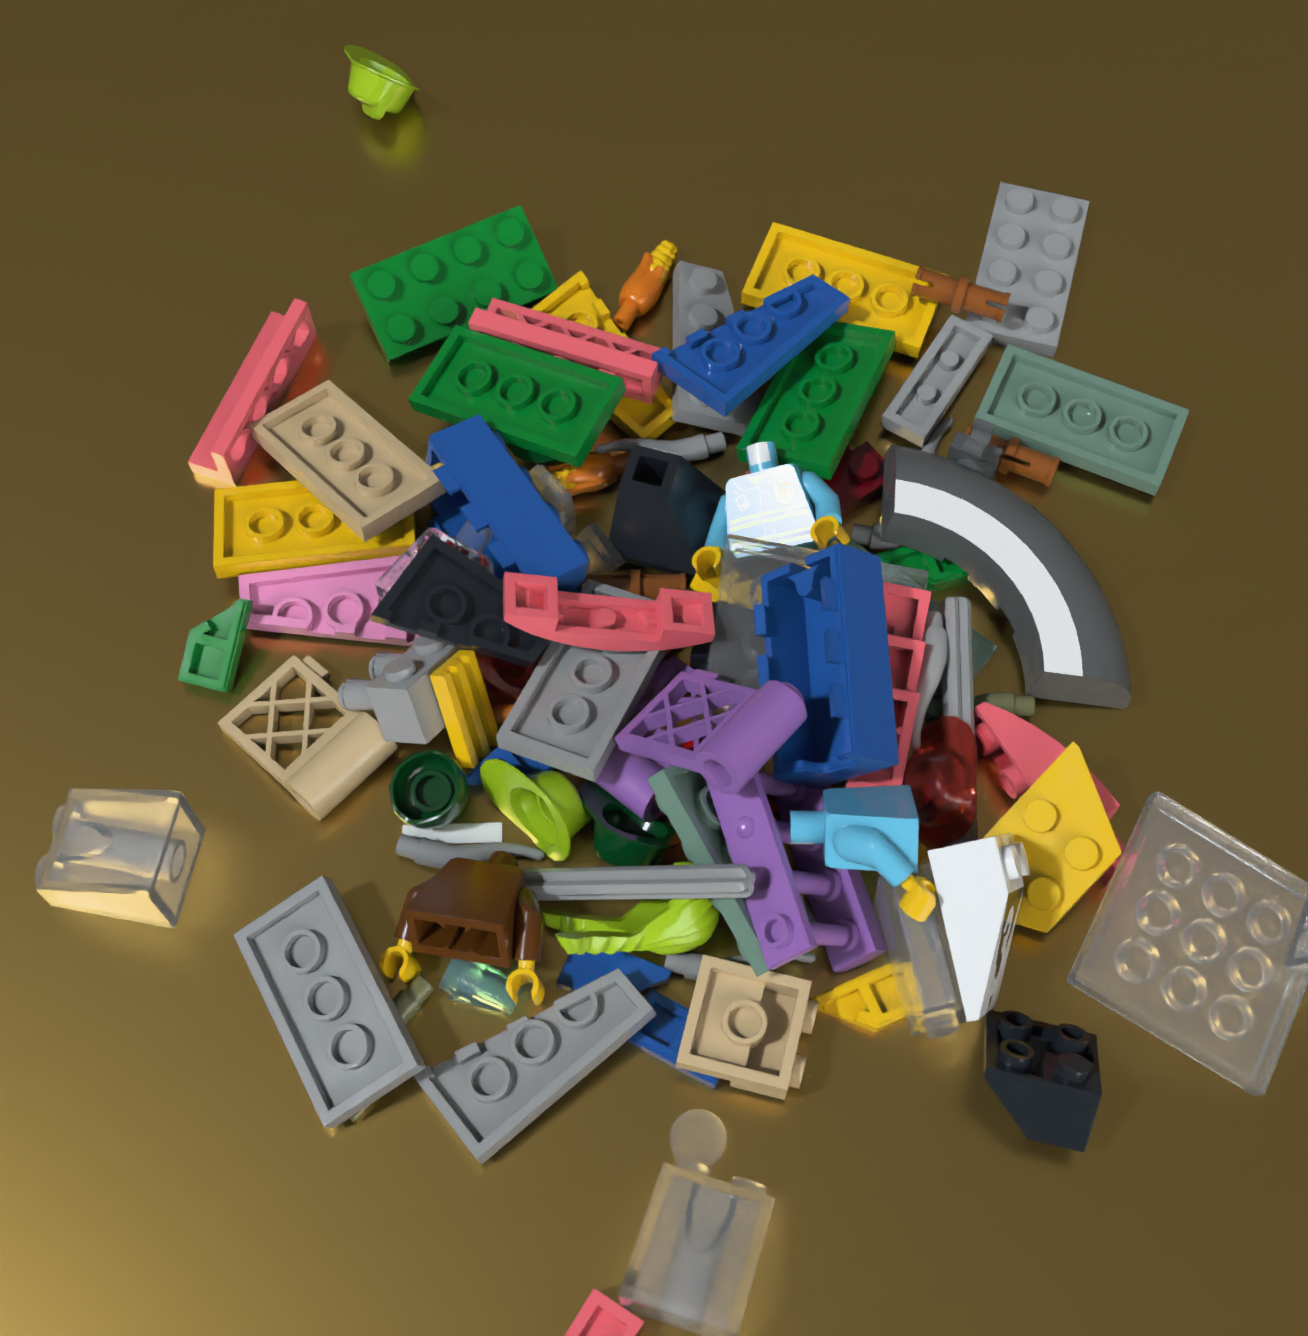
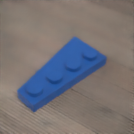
[651,274,850,417]

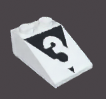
[928,832,1029,1022]

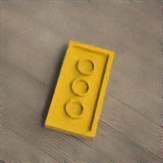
[741,222,948,359]
[213,480,417,579]

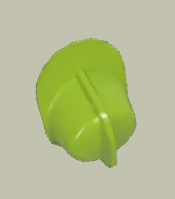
[344,44,421,120]
[480,758,593,861]

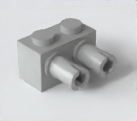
[338,636,466,744]

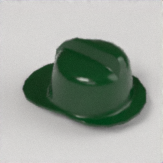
[579,780,682,866]

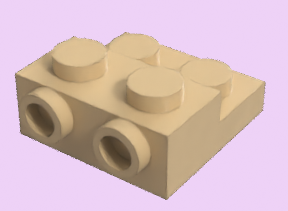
[676,954,819,1100]

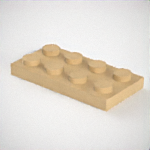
[249,380,446,542]

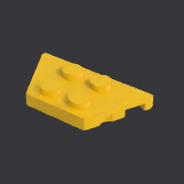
[937,742,1122,933]

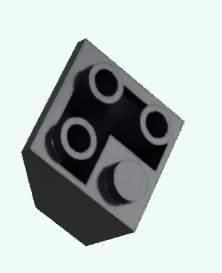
[606,444,726,579]
[984,1010,1102,1153]

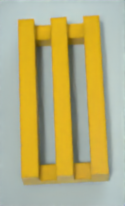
[429,650,499,768]

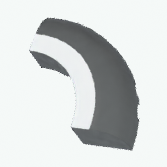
[881,444,1132,709]

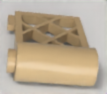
[218,655,398,821]

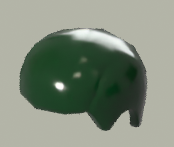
[389,749,469,830]

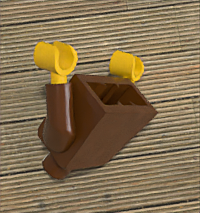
[379,851,545,1006]

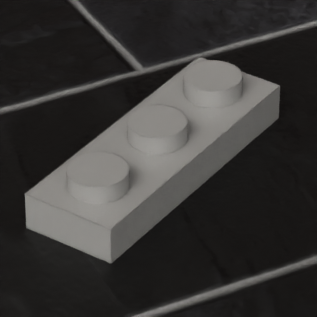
[880,314,993,448]

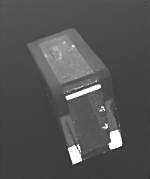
[873,863,966,1039]

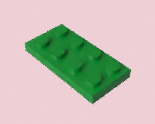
[349,205,558,364]
[736,321,896,480]
[408,325,626,468]

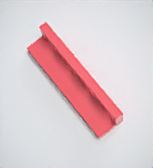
[188,298,317,486]
[468,298,663,404]

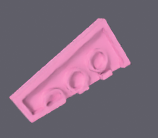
[238,554,419,647]

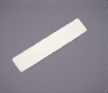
[402,822,502,844]

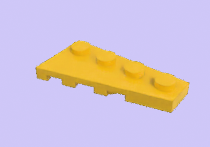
[532,270,677,440]

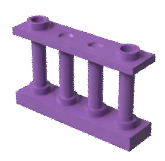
[706,771,888,972]

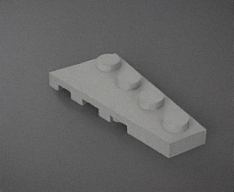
[672,260,761,436]
[413,968,657,1164]

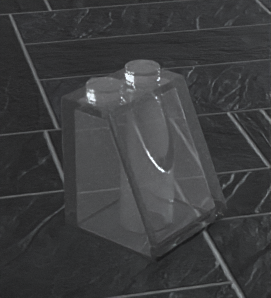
[35,788,206,929]
[619,1159,776,1336]

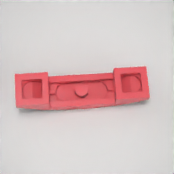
[503,572,715,651]

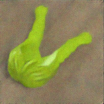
[541,861,720,955]

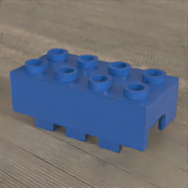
[426,414,589,593]
[753,543,899,789]

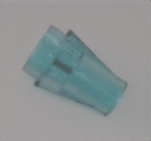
[438,959,524,1017]

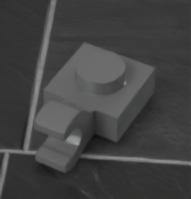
[947,417,1003,479]

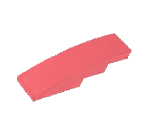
[845,581,932,788]

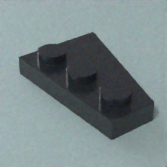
[370,534,551,669]

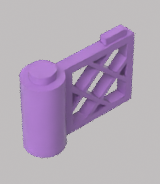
[595,655,737,823]
[615,669,807,795]

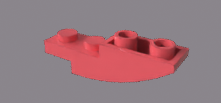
[974,702,1134,887]

